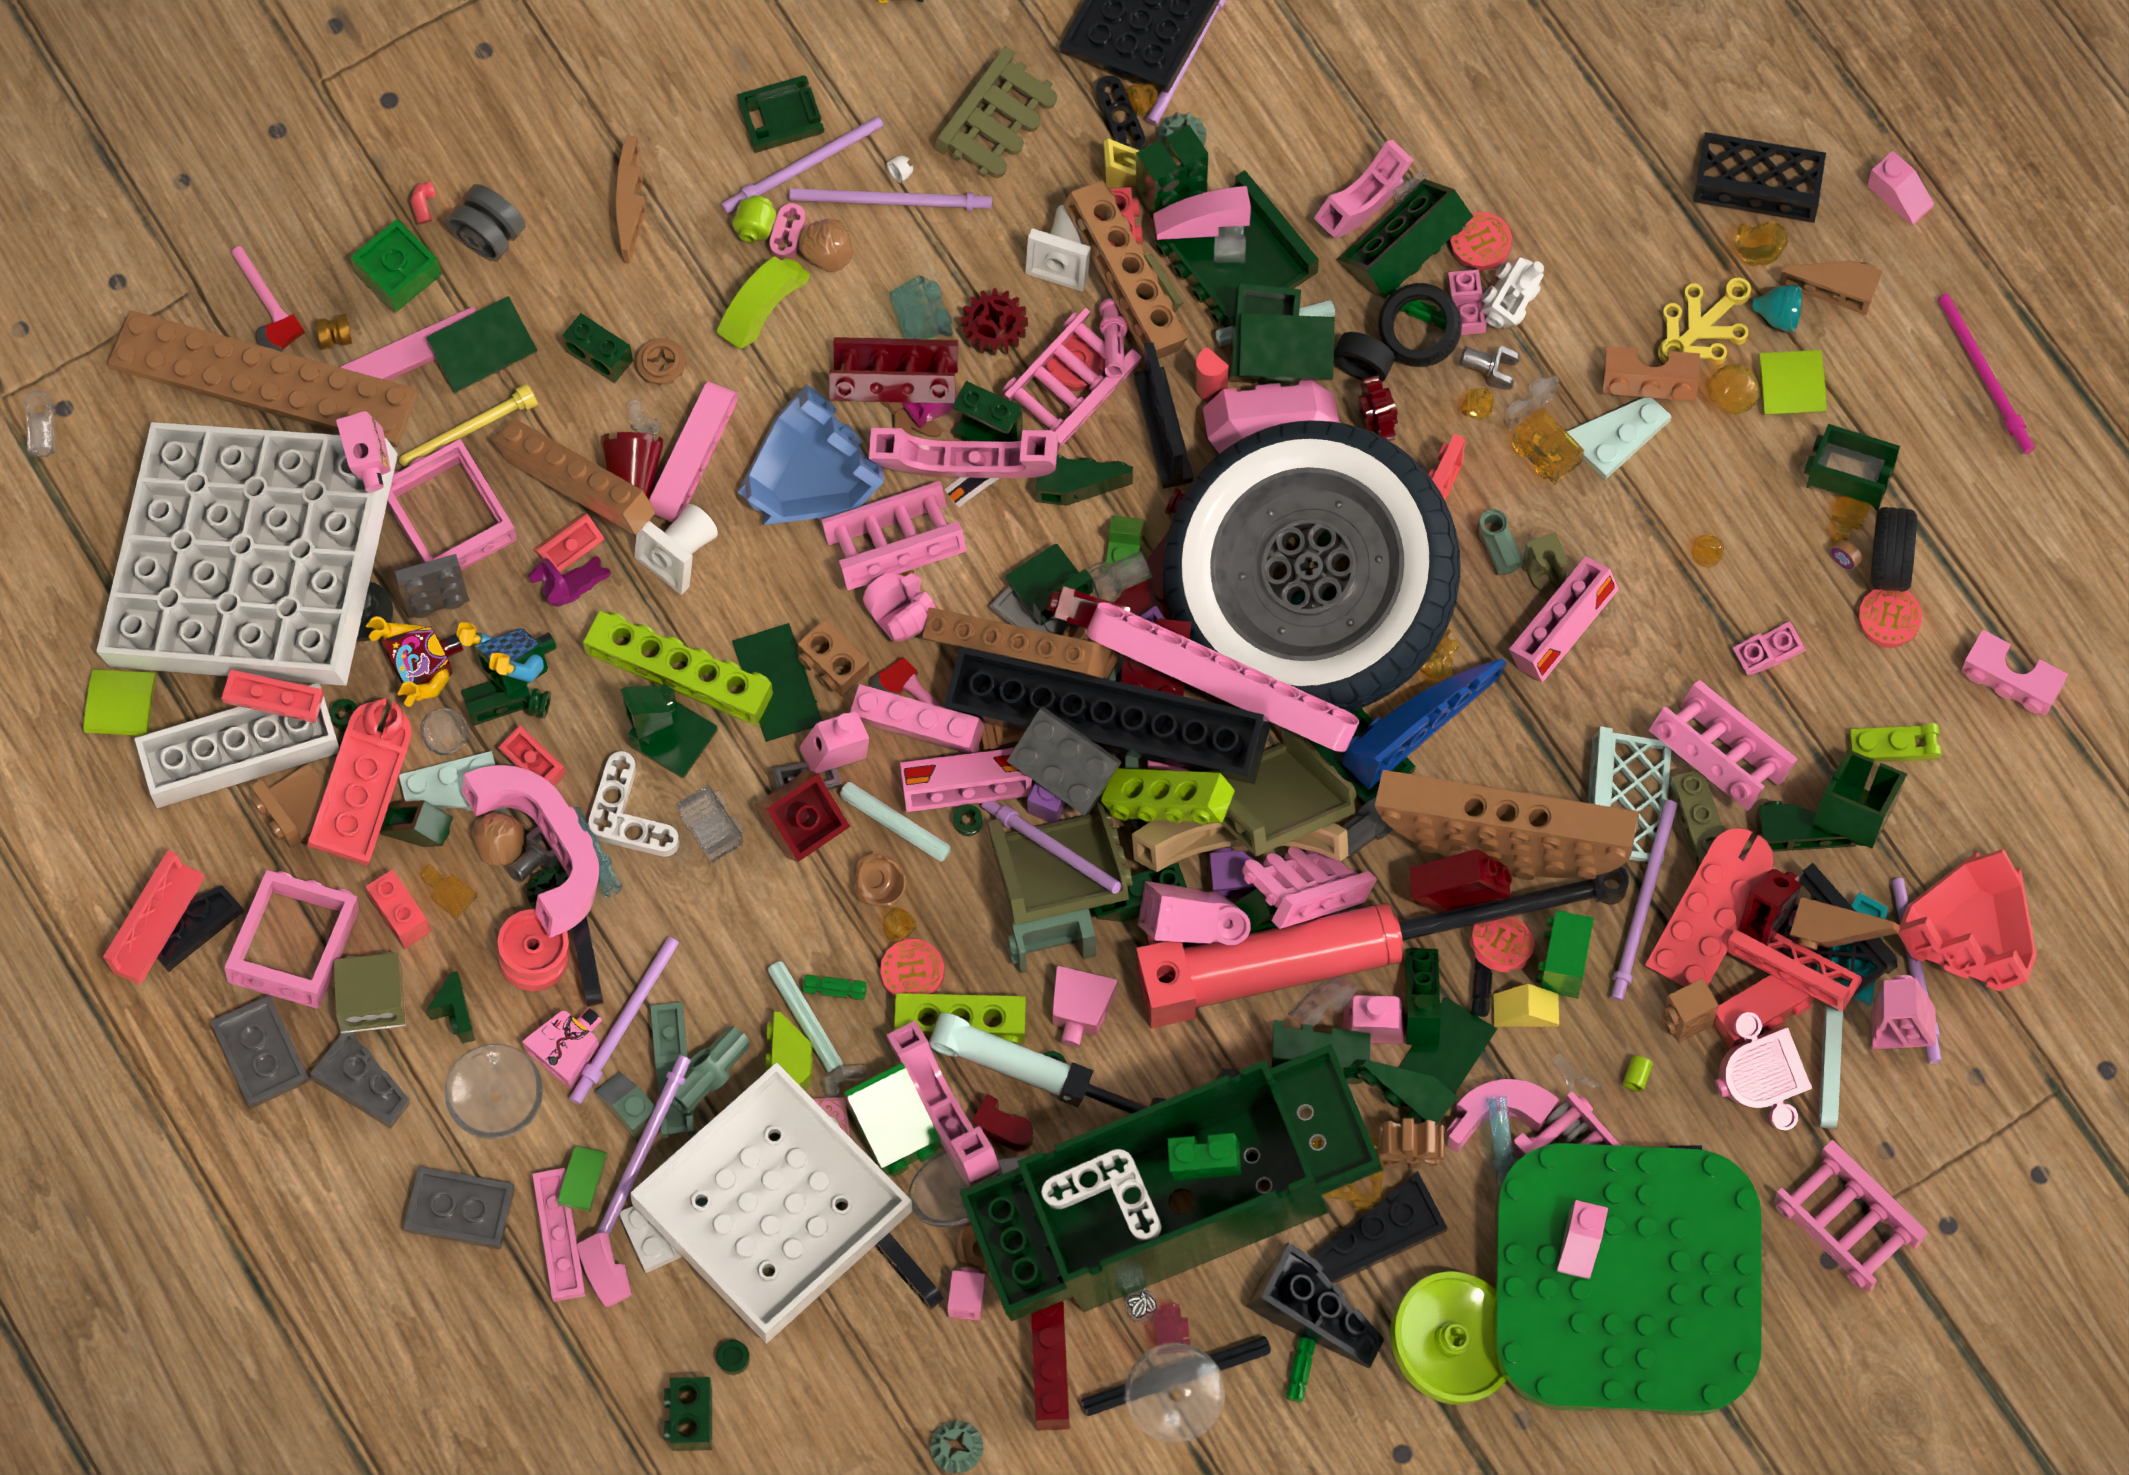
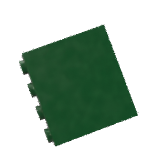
[1154,170,1319,328]

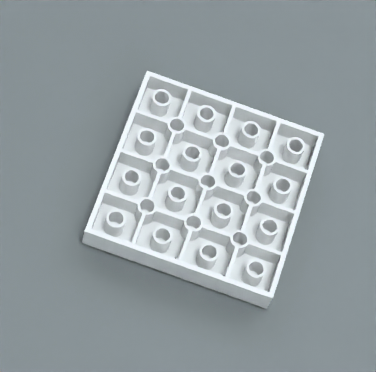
[96,422,398,686]

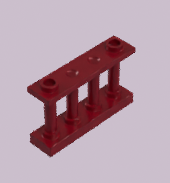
[829,337,958,403]

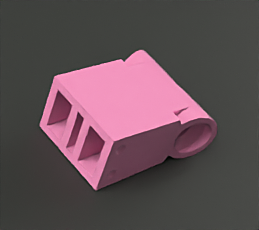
[1138,881,1251,945]

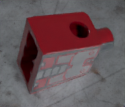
[1738,869,1801,946]

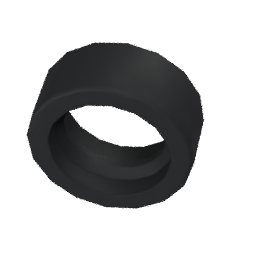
[1334,331,1395,382]

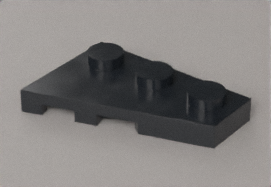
[157,885,244,972]

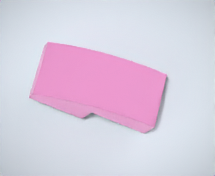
[1448,269,1486,335]
[1733,621,1806,676]
[577,1233,632,1307]

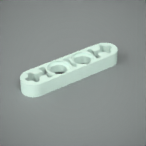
[1819,1006,1843,1129]

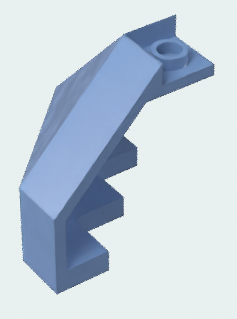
[738,384,884,525]

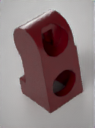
[972,1094,1034,1152]

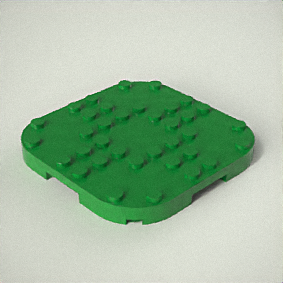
[1493,1143,1762,1416]

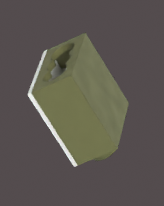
[333,952,406,1033]

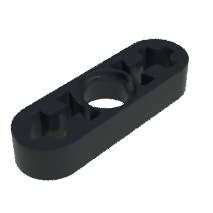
[1096,76,1145,151]
[572,915,604,1007]
[875,1233,944,1310]

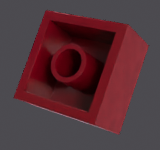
[755,770,850,862]

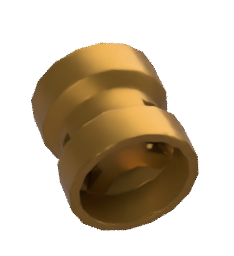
[316,314,353,350]

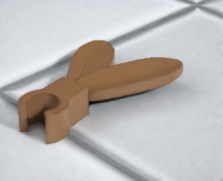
[880,402,942,437]

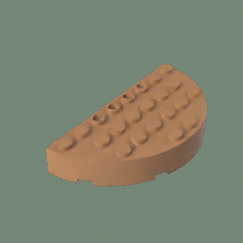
[1375,770,1639,880]

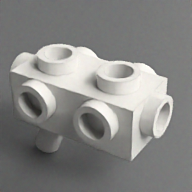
[1481,257,1544,329]

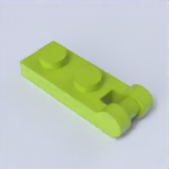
[1849,723,1942,762]

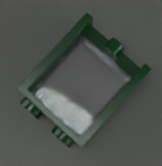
[1804,424,1900,511]

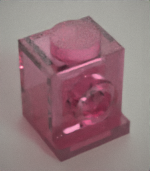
[1154,1303,1191,1357]

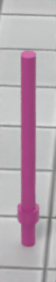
[1938,294,2035,454]

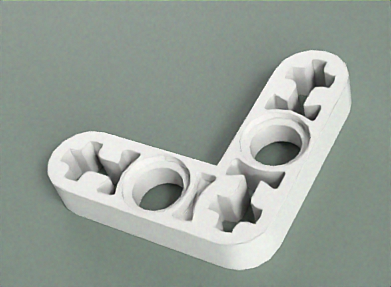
[588,751,680,857]
[1042,1149,1161,1242]

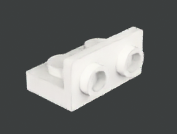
[619,1206,682,1273]

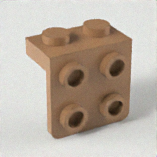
[251,765,326,848]

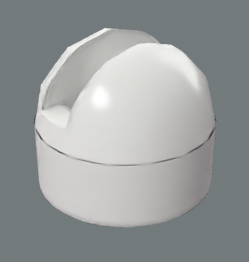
[886,155,914,183]

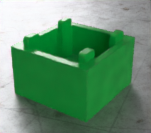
[351,219,442,313]
[1535,910,1594,999]

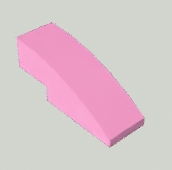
[1153,186,1251,240]

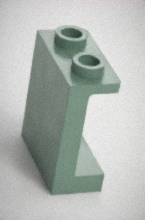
[1007,909,1096,973]

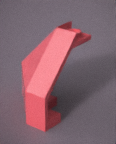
[1898,849,2037,991]

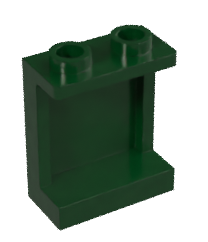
[953,381,1023,442]

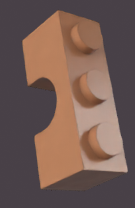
[1602,346,1700,402]

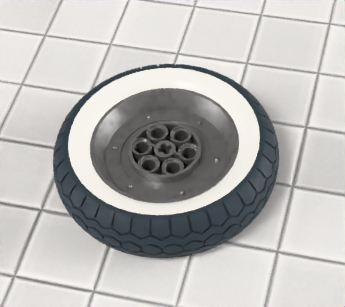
[1163,420,1461,712]

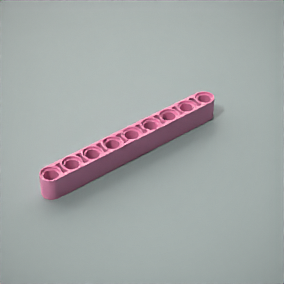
[1086,602,1359,752]

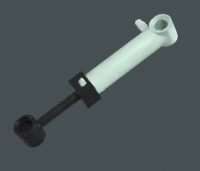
[929,1013,1167,1114]

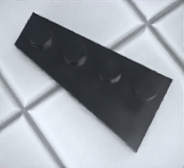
[1314,1171,1447,1284]

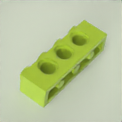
[1101,768,1235,825]
[894,993,1026,1044]

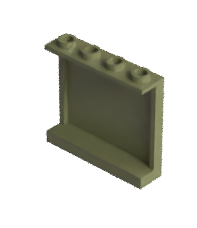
[1187,727,1356,856]
[987,797,1133,925]

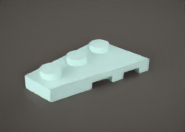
[1561,397,1672,480]
[399,751,508,813]

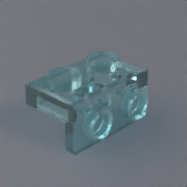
[890,275,953,339]

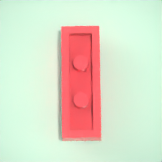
[221,669,324,723]

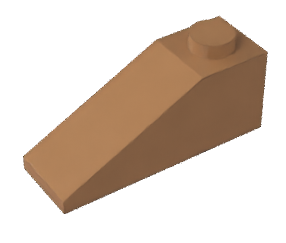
[1779,260,1882,315]
[1790,897,1900,950]

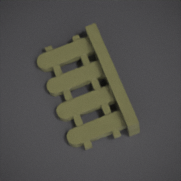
[934,46,1057,178]

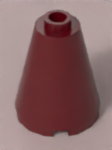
[601,432,663,500]

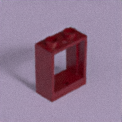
[1409,849,1512,913]

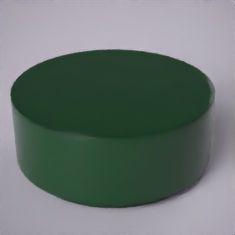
[716,1340,750,1375]

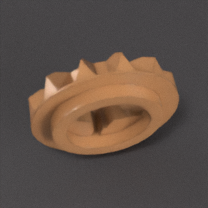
[636,338,686,386]

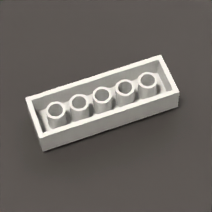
[134,683,340,808]

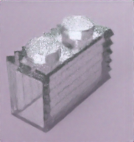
[676,785,745,863]

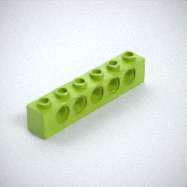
[583,611,773,726]

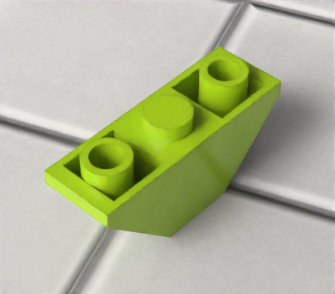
[766,1012,813,1091]

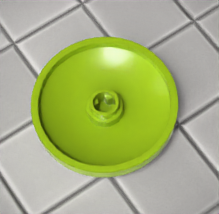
[1390,1271,1506,1405]

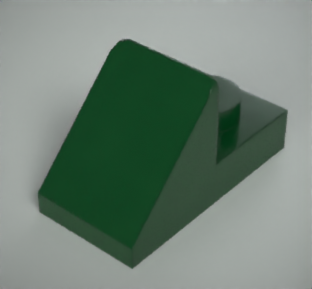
[427,971,476,1044]

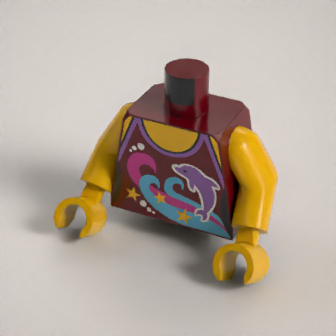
[366,616,464,707]

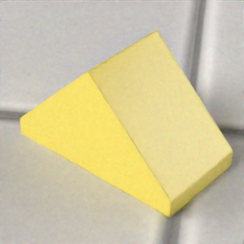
[1104,139,1139,188]
[1493,984,1559,1027]

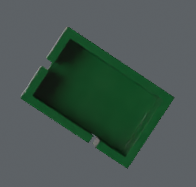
[1136,125,1208,222]
[1228,283,1301,387]
[1812,749,1907,848]

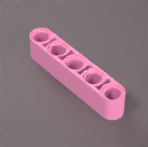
[649,381,738,523]

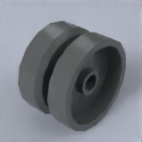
[445,184,526,261]

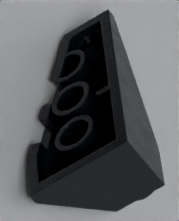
[1246,1243,1384,1368]

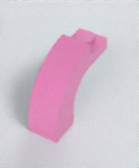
[1314,140,1414,238]
[1446,1079,1559,1154]

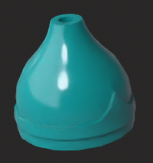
[1752,285,1802,332]

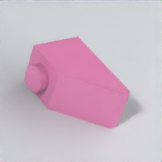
[1867,151,1934,226]
[1556,1200,1608,1279]

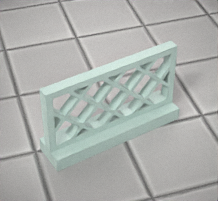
[1587,726,1671,864]

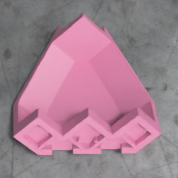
[1203,380,1340,454]

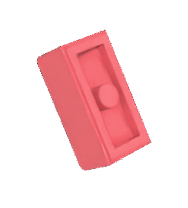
[533,513,605,572]

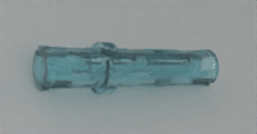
[574,807,623,897]
[1486,1096,1517,1194]

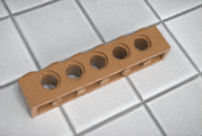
[1063,180,1188,359]
[922,607,1111,678]

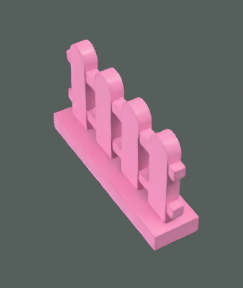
[1242,847,1377,929]

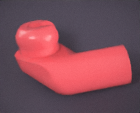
[411,181,436,225]

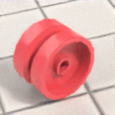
[497,909,569,992]

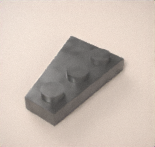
[310,1032,410,1129]

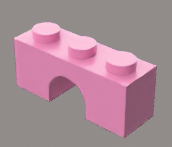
[1961,630,2068,716]

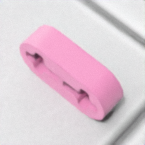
[769,203,806,260]

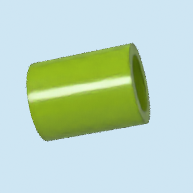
[1622,1056,1653,1092]

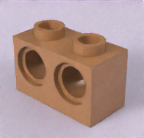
[797,619,869,697]
[1662,978,1719,1043]

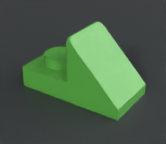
[1105,515,1144,579]

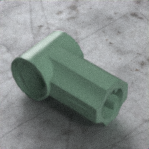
[1477,509,1524,575]

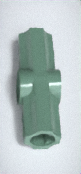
[671,1026,750,1114]

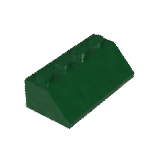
[1337,179,1473,298]

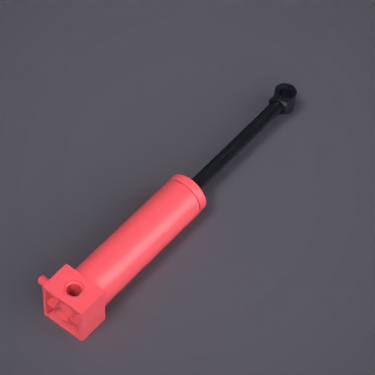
[1136,866,1629,1029]

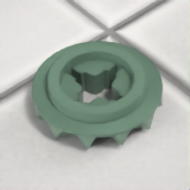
[1158,112,1207,157]
[930,1420,983,1473]

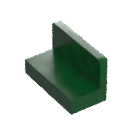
[462,680,531,726]

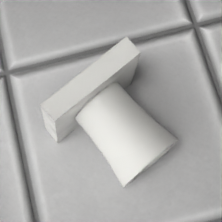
[1025,204,1091,292]
[634,504,718,595]

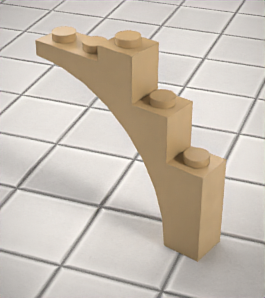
[1132,820,1349,872]

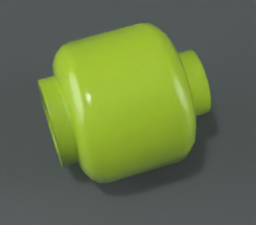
[732,195,777,243]

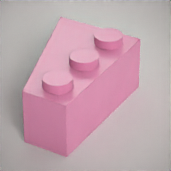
[1871,975,1936,1050]

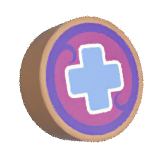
[1830,539,1862,571]

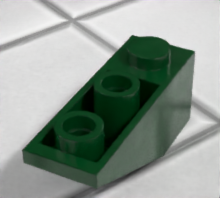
[1035,454,1133,506]
[1406,948,1441,1045]
[1352,1060,1458,1126]

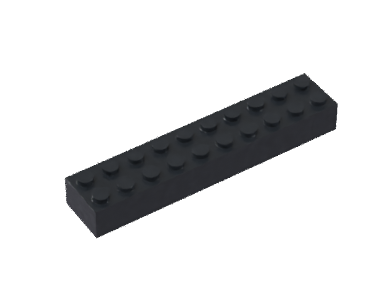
[943,646,1271,785]

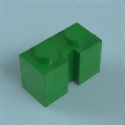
[1168,1133,1241,1181]

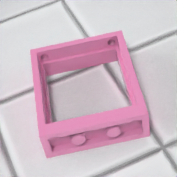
[387,439,518,570]
[225,870,360,1009]

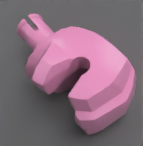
[863,572,937,643]

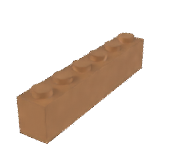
[493,418,656,535]

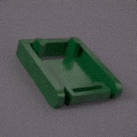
[737,75,825,153]

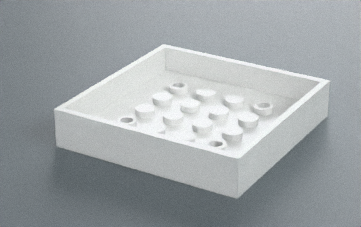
[630,1063,912,1344]

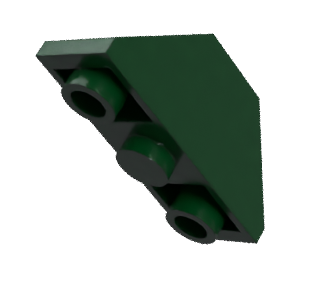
[1093,863,1187,922]

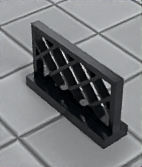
[1693,132,1826,223]
[1134,342,1193,489]
[1763,863,1898,1011]

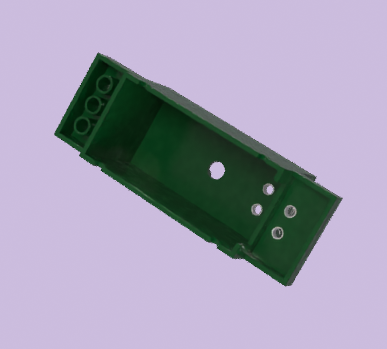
[959,1044,1383,1322]

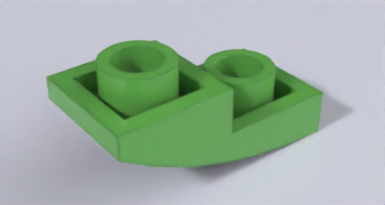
[558,1146,607,1212]

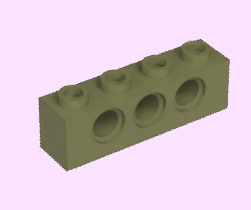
[1669,770,1724,872]

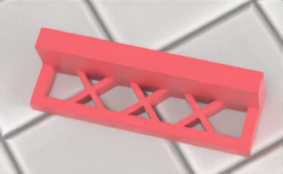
[103,850,205,985]
[1728,929,1862,1012]

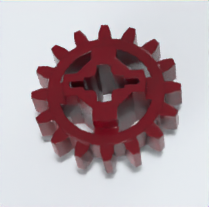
[961,288,1028,356]
[1358,376,1398,441]

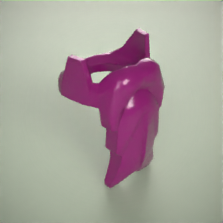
[528,556,611,607]

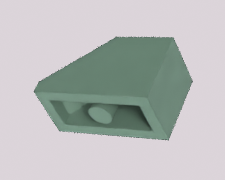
[595,1072,655,1141]

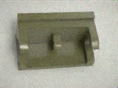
[1522,532,1568,591]

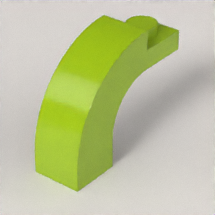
[716,256,811,349]

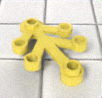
[1658,277,1751,365]

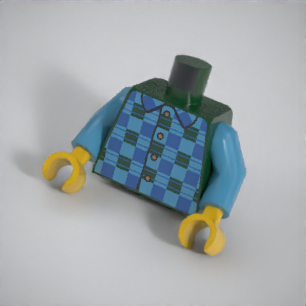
[456,622,557,695]

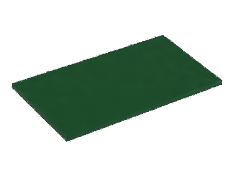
[732,623,822,742]
[1399,997,1497,1094]

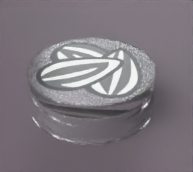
[1125,1289,1158,1324]

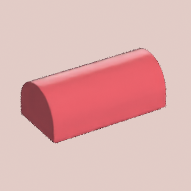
[1195,347,1228,402]
[498,725,566,787]

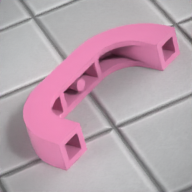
[869,428,1058,478]
[461,765,599,937]
[886,1021,1000,1187]

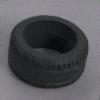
[1378,283,1462,367]
[1871,507,1917,592]

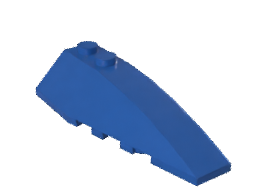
[1342,658,1507,790]

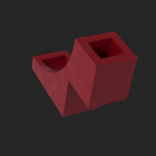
[1046,586,1130,628]

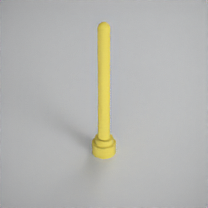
[399,383,538,467]

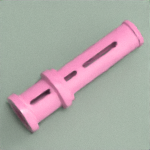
[1100,298,1128,378]

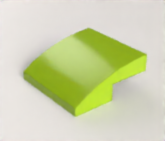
[1758,350,1827,415]
[83,669,157,736]

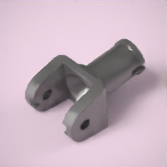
[1460,346,1521,390]
[508,826,559,883]

